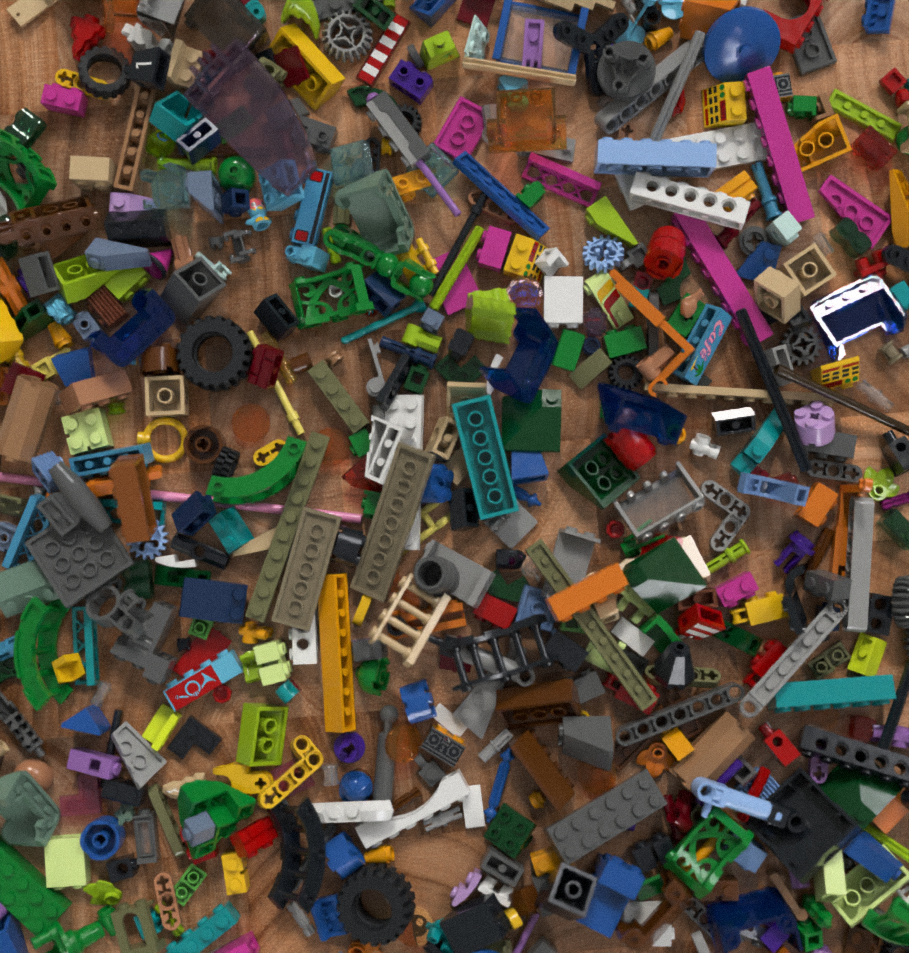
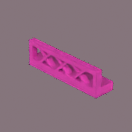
[521,152,602,208]

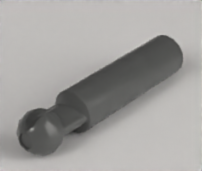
[373,705,399,804]

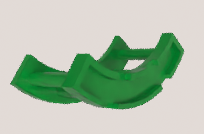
[206,436,307,505]
[14,597,74,711]
[861,896,909,946]

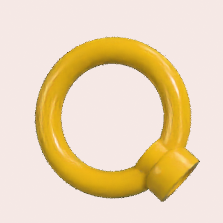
[137,417,188,463]

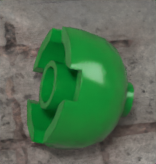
[218,156,257,192]
[355,658,390,696]

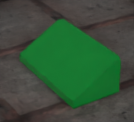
[551,328,585,372]
[637,874,664,901]

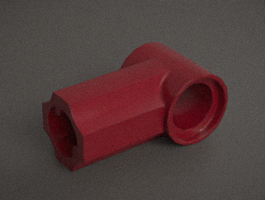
[666,790,695,833]

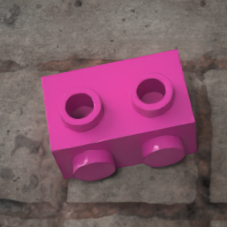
[40,83,89,118]
[475,225,512,273]
[714,571,759,608]

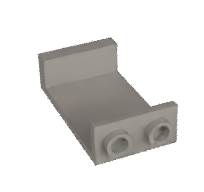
[540,526,601,598]
[413,539,496,609]

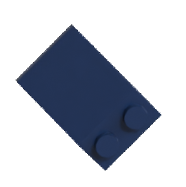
[178,577,248,624]

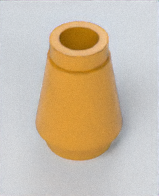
[644,27,674,51]
[48,321,73,351]
[364,844,395,864]

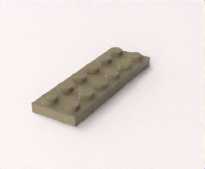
[271,506,342,631]

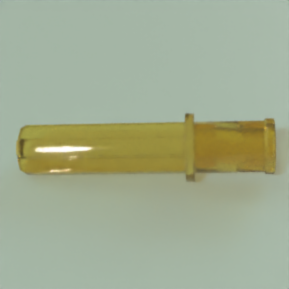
[261,331,298,385]

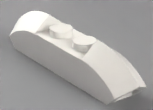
[312,800,393,823]

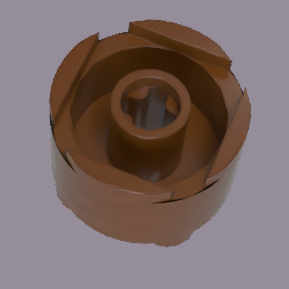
[138,343,180,378]
[183,425,226,465]

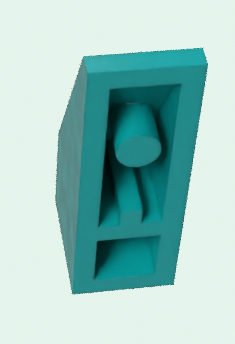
[739,408,784,465]

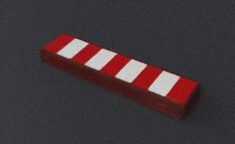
[356,12,411,88]

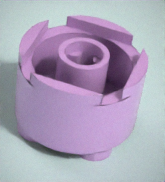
[794,401,835,447]

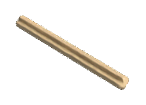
[462,57,576,86]

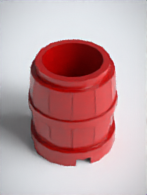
[643,226,686,280]
[603,416,657,472]

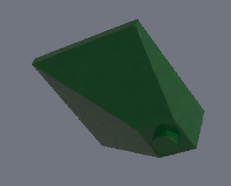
[501,389,562,453]
[557,433,641,510]
[622,536,708,614]
[819,754,903,831]

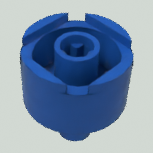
[420,464,454,503]
[399,678,438,724]
[80,815,126,861]
[325,831,365,880]

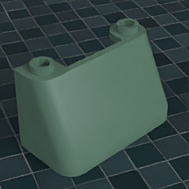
[335,169,415,260]
[0,771,61,847]

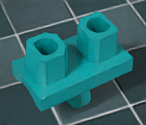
[425,918,453,953]

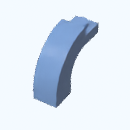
[737,472,810,506]

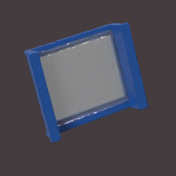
[492,0,589,74]

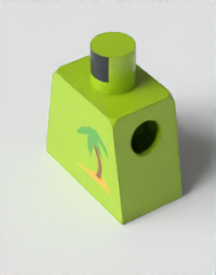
[419,31,460,71]

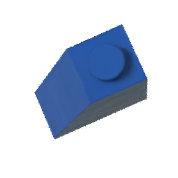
[843,830,903,883]
[0,909,29,953]

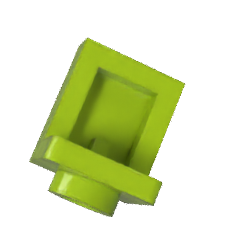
[239,651,264,684]

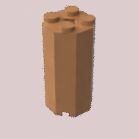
[0,374,60,465]
[669,709,755,798]

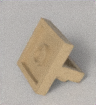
[166,38,202,91]
[446,381,487,418]

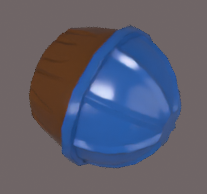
[339,768,373,802]

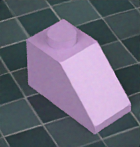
[109,192,154,213]

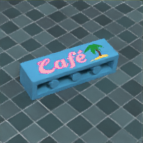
[672,303,733,386]

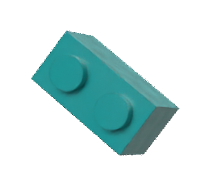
[208,506,254,554]

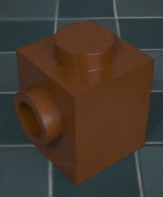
[508,883,540,918]

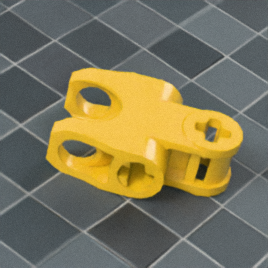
[213,762,274,797]

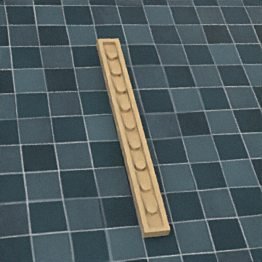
[642,382,836,407]

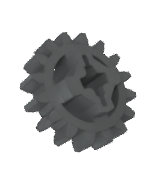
[779,327,823,367]

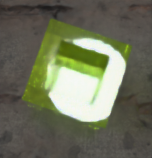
[145,129,176,161]

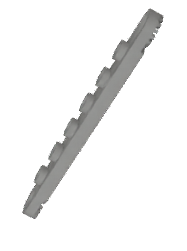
[739,599,848,718]

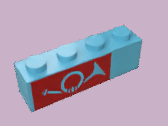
[163,649,244,712]

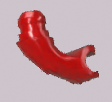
[670,87,686,117]

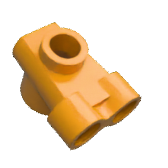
[239,622,273,644]

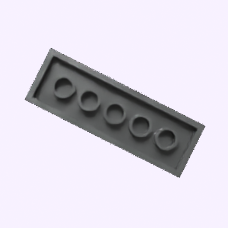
[543,769,667,865]

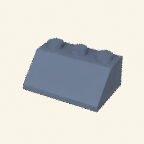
[185,170,225,224]

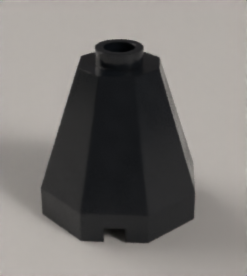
[654,641,695,689]

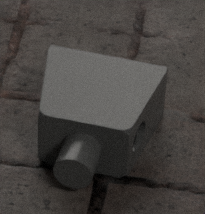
[351,638,389,662]

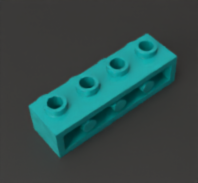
[165,901,241,953]

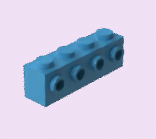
[68,442,154,479]

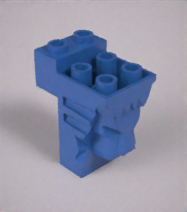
[575,852,645,938]

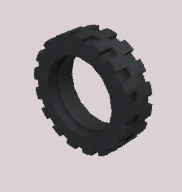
[78,46,131,99]

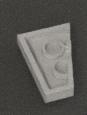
[452,672,505,739]
[110,721,167,790]

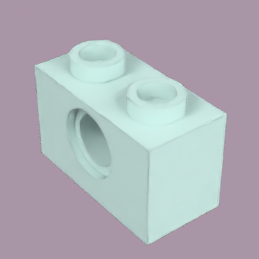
[765,210,802,247]

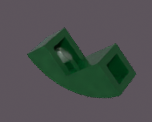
[154,565,211,588]
[711,620,763,657]

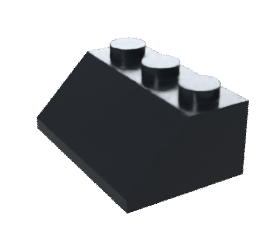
[104,209,172,248]

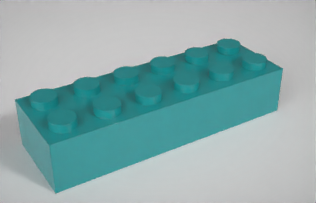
[451,395,519,520]
[767,674,896,714]

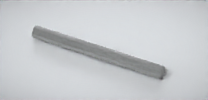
[650,30,706,141]

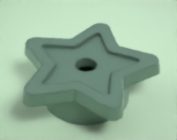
[114,803,135,826]

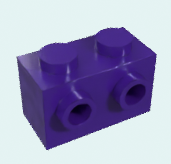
[389,59,434,105]

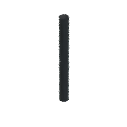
[99,709,123,788]

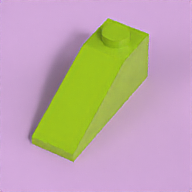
[584,196,638,249]

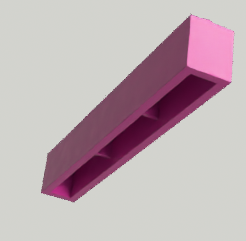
[743,66,815,223]
[671,213,774,347]

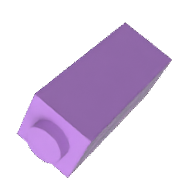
[67,747,122,780]

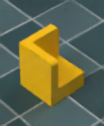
[52,653,86,684]

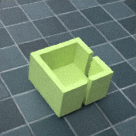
[61,407,114,456]
[253,638,293,686]

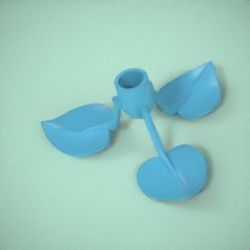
[615,0,684,44]

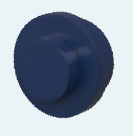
[582,337,601,356]

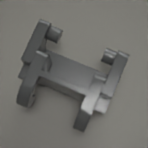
[222,229,257,264]

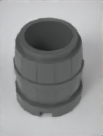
[414,556,460,597]

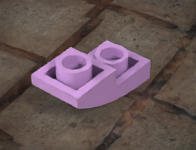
[449,867,482,907]

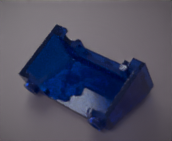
[84,288,175,367]

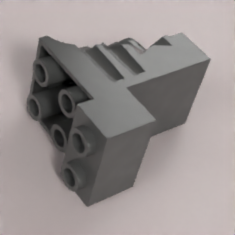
[110,600,179,685]

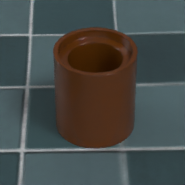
[289,352,314,375]

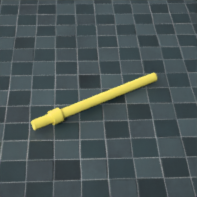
[246,330,305,436]

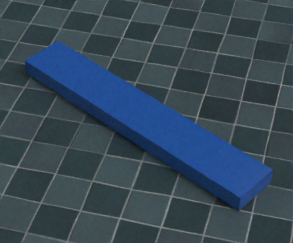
[452,151,550,241]

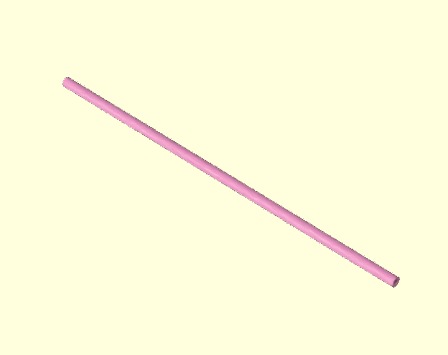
[0,472,362,524]

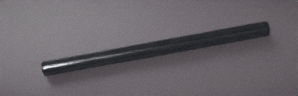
[735,308,812,472]

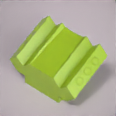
[465,288,516,344]

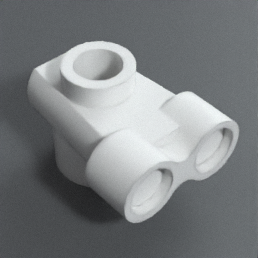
[689,433,721,459]

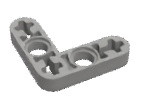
[700,480,750,551]

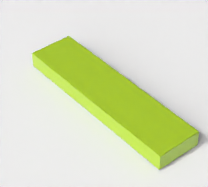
[829,89,902,143]

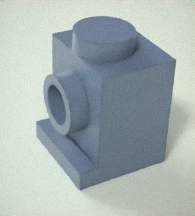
[419,307,445,335]
[72,311,105,343]
[0,521,18,552]

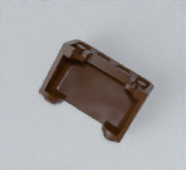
[615,868,693,951]

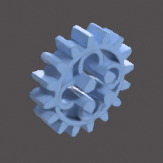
[582,235,624,273]
[126,520,169,560]

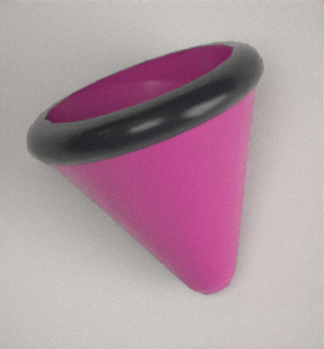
[144,249,173,280]

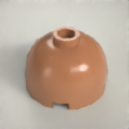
[13,757,54,792]

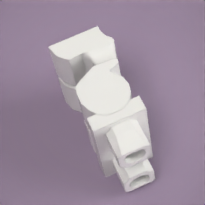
[121,23,174,54]

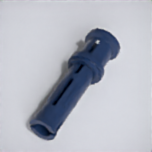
[379,336,438,370]

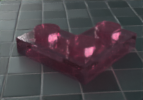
[59,774,102,817]

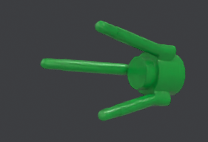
[620,519,665,558]

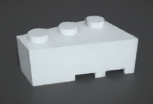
[365,415,414,485]

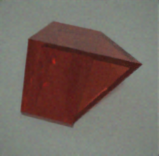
[341,454,383,493]

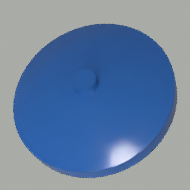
[702,6,781,83]

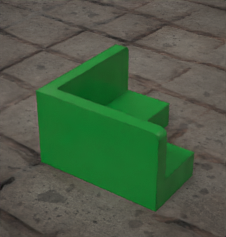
[637,612,682,654]

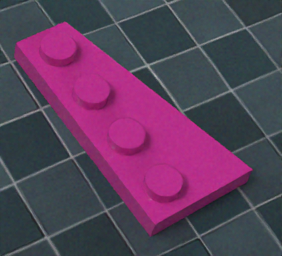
[818,174,891,250]

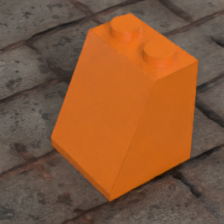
[679,0,741,42]

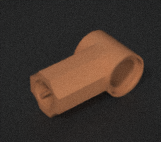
[171,235,195,270]
[636,343,677,382]

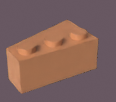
[58,369,133,416]

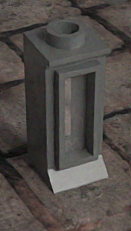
[132,808,161,865]

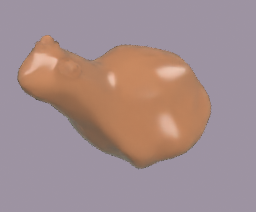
[680,288,705,318]

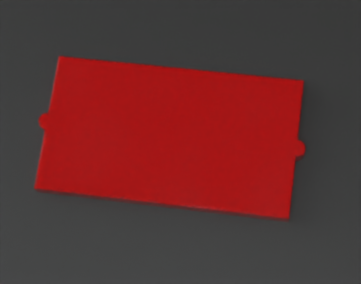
[173,627,232,678]

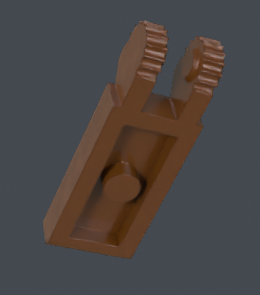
[662,687,703,739]

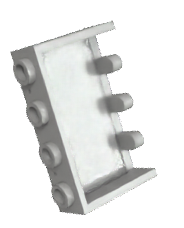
[612,461,705,544]

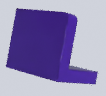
[760,918,789,953]

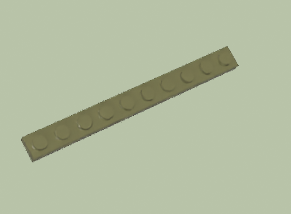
[245,431,331,623]
[524,539,658,711]

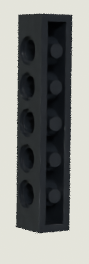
[796,725,909,789]

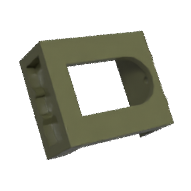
[111,898,167,953]

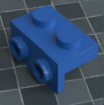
[861,0,896,34]
[311,893,349,942]

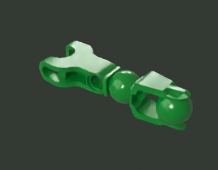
[323,224,437,302]

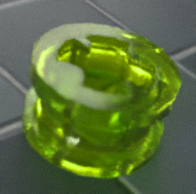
[107,403,126,415]

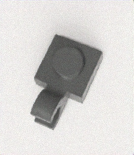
[617,242,647,273]
[414,752,446,787]

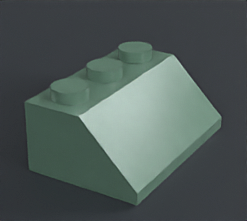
[0,559,59,618]

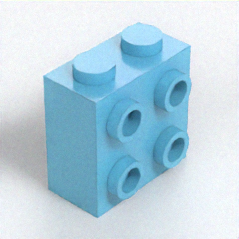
[258,160,305,211]

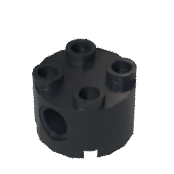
[330,524,367,568]

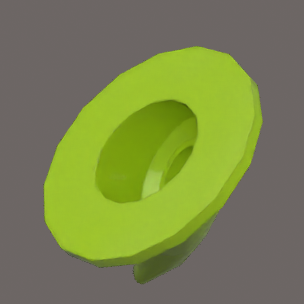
[281,0,320,40]

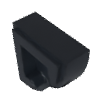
[255,47,276,64]

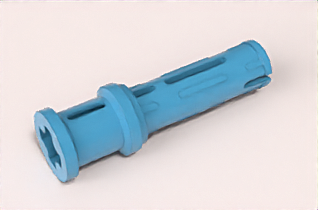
[751,162,782,221]

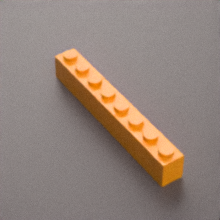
[318,573,356,733]

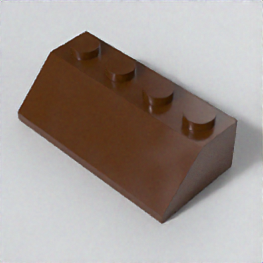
[496,679,583,730]
[509,727,575,812]

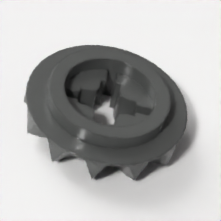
[738,226,770,256]

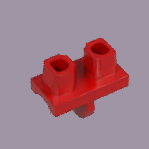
[853,249,889,284]

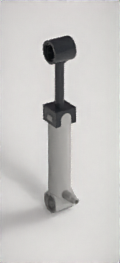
[387,614,535,686]

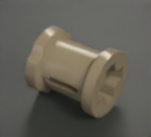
[877,340,903,365]

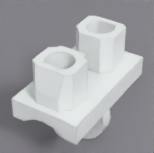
[477,874,513,908]

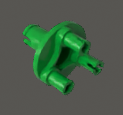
[30,920,105,953]

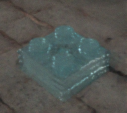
[330,140,373,186]
[406,143,459,198]

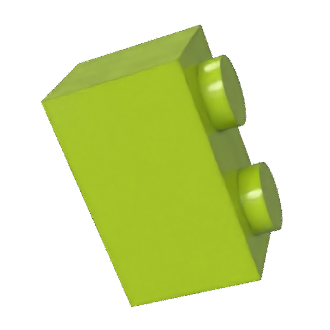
[104,267,151,303]

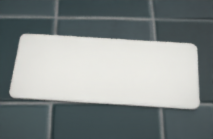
[434,703,468,736]

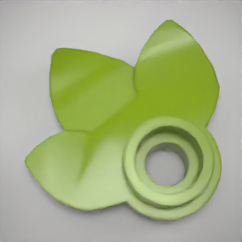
[863,467,900,501]
[83,880,123,905]

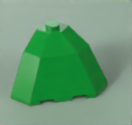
[177,780,256,860]

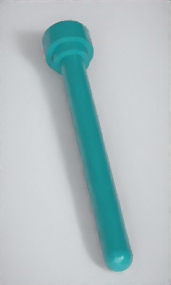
[341,299,427,344]

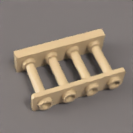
[368,573,451,668]

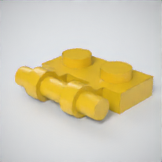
[395,237,439,282]

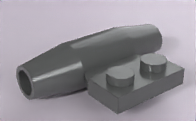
[36,461,113,536]

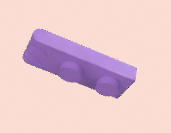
[522,18,544,69]

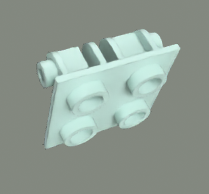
[464,15,490,60]

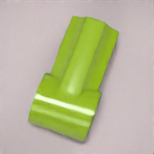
[401,323,443,354]

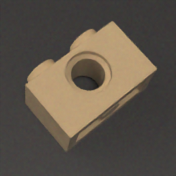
[425,416,459,460]

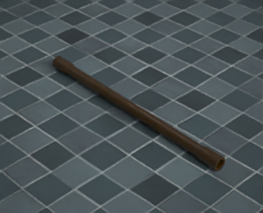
[773,364,909,436]

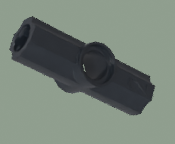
[170,532,231,570]

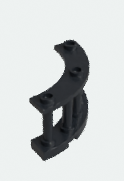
[439,614,560,693]
[267,795,326,914]

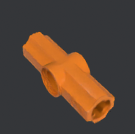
[0,256,29,316]

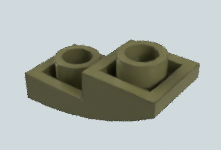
[569,348,613,389]
[807,640,852,680]

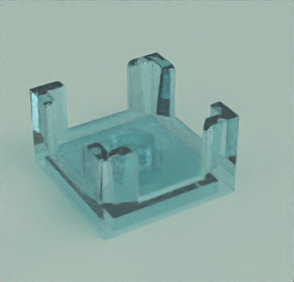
[140,162,189,211]

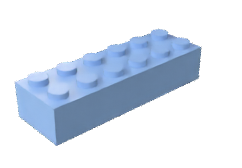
[593,137,717,178]

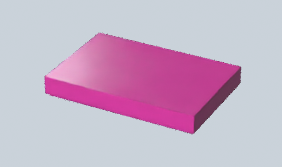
[432,96,484,159]
[424,250,479,316]

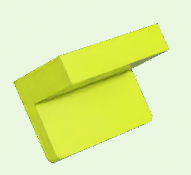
[847,632,887,676]
[142,703,182,751]

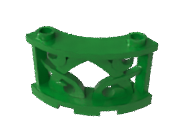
[0,129,57,210]
[288,262,374,330]
[663,805,754,900]

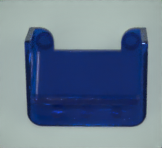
[810,275,907,363]
[597,382,687,446]

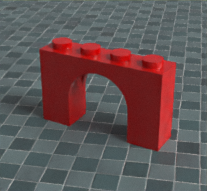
[763,0,829,54]

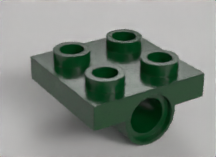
[483,803,537,859]

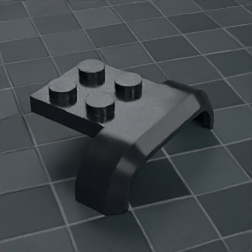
[781,564,830,642]

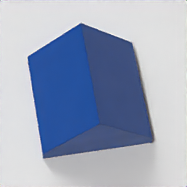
[409,0,456,28]
[61,703,111,736]

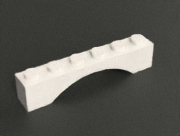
[355,768,470,849]

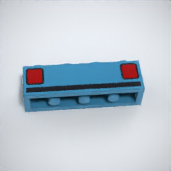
[289,167,334,247]

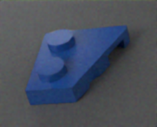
[736,241,782,280]

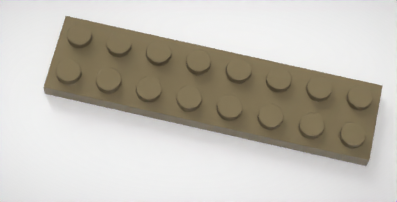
[350,442,436,603]

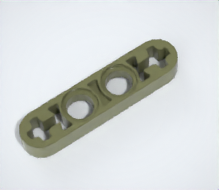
[644,665,721,688]
[147,783,187,857]

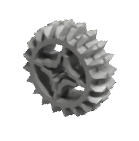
[321,9,373,63]

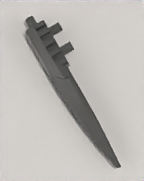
[0,691,46,759]

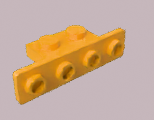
[392,169,432,203]

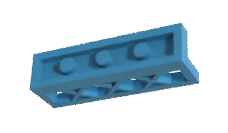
[1,493,50,569]

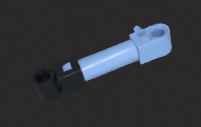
[691,777,807,833]

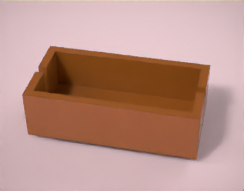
[109,453,158,543]

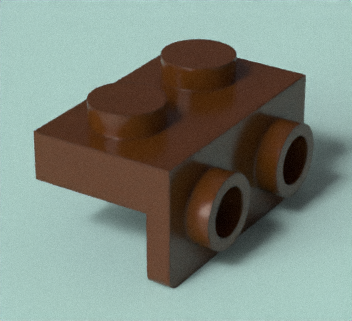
[844,925,880,953]

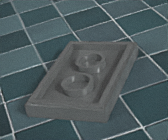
[790,13,837,77]

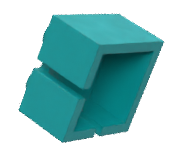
[149,90,208,142]

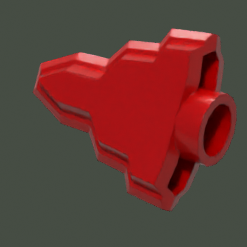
[70,14,109,62]

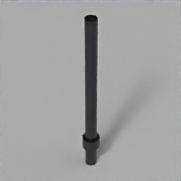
[429,192,488,297]

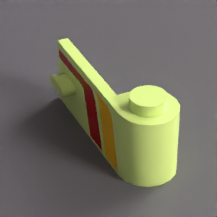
[583,270,634,330]

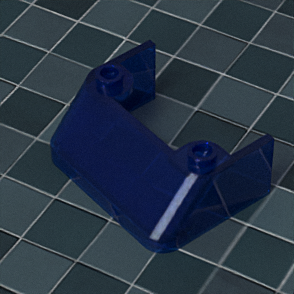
[479,307,558,403]
[706,886,803,953]

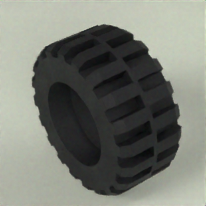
[176,315,254,392]
[336,863,416,947]

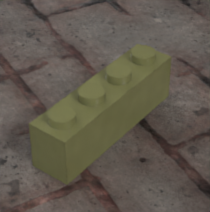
[308,360,371,434]

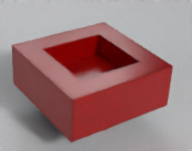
[878,67,907,96]

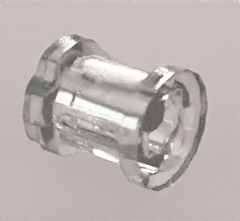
[321,763,340,786]

